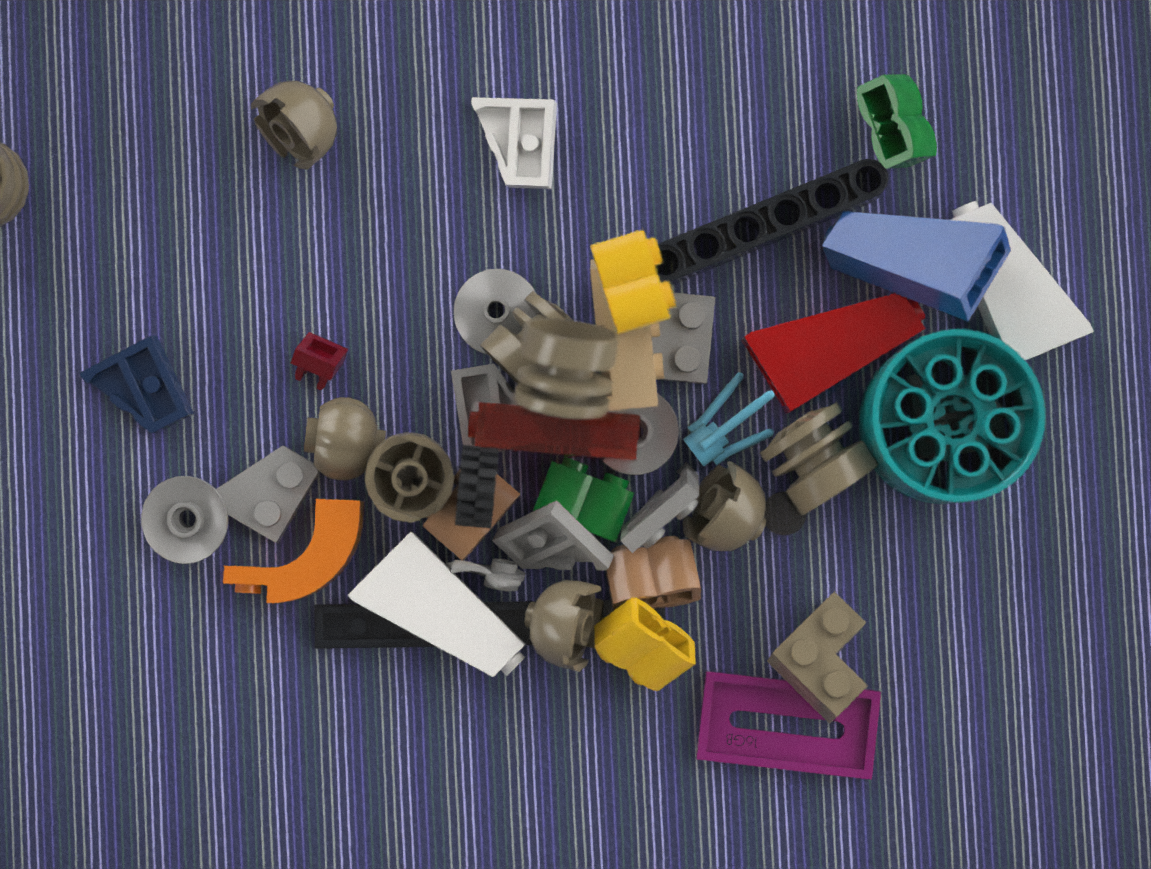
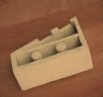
[590,259,665,411]

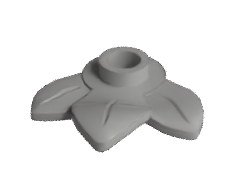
[447,558,525,591]

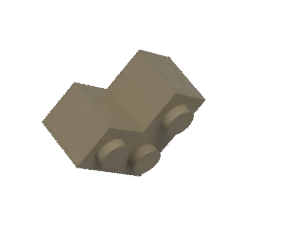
[767,591,868,724]

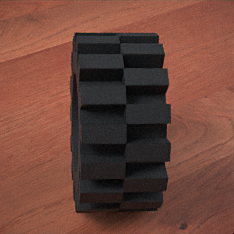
[455,445,499,529]

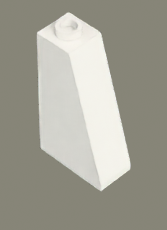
[950,201,1094,360]
[348,532,525,677]

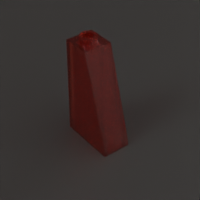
[468,402,640,463]

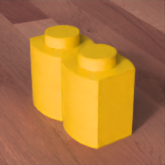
[591,230,676,335]
[594,597,696,691]

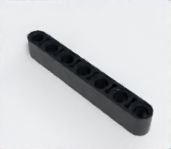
[657,159,889,286]

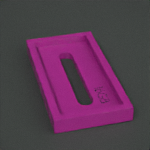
[696,671,881,780]

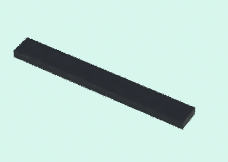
[314,600,665,649]

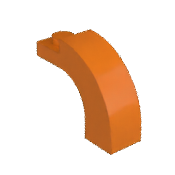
[223,499,364,603]

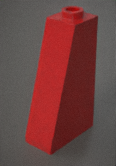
[741,293,926,414]

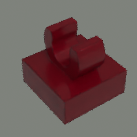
[290,332,349,390]

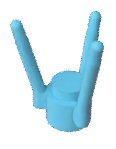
[683,372,774,467]

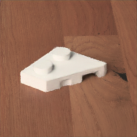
[472,97,557,189]

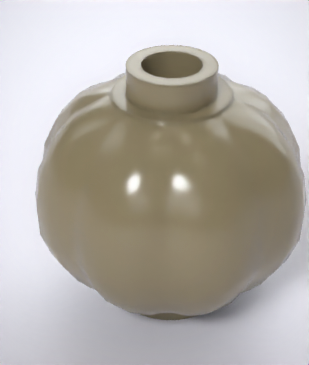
[304,397,386,481]

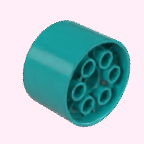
[859,329,1045,504]

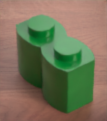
[857,74,937,169]
[533,457,635,542]

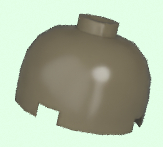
[251,80,337,170]
[365,432,454,523]
[683,461,766,551]
[525,580,604,672]

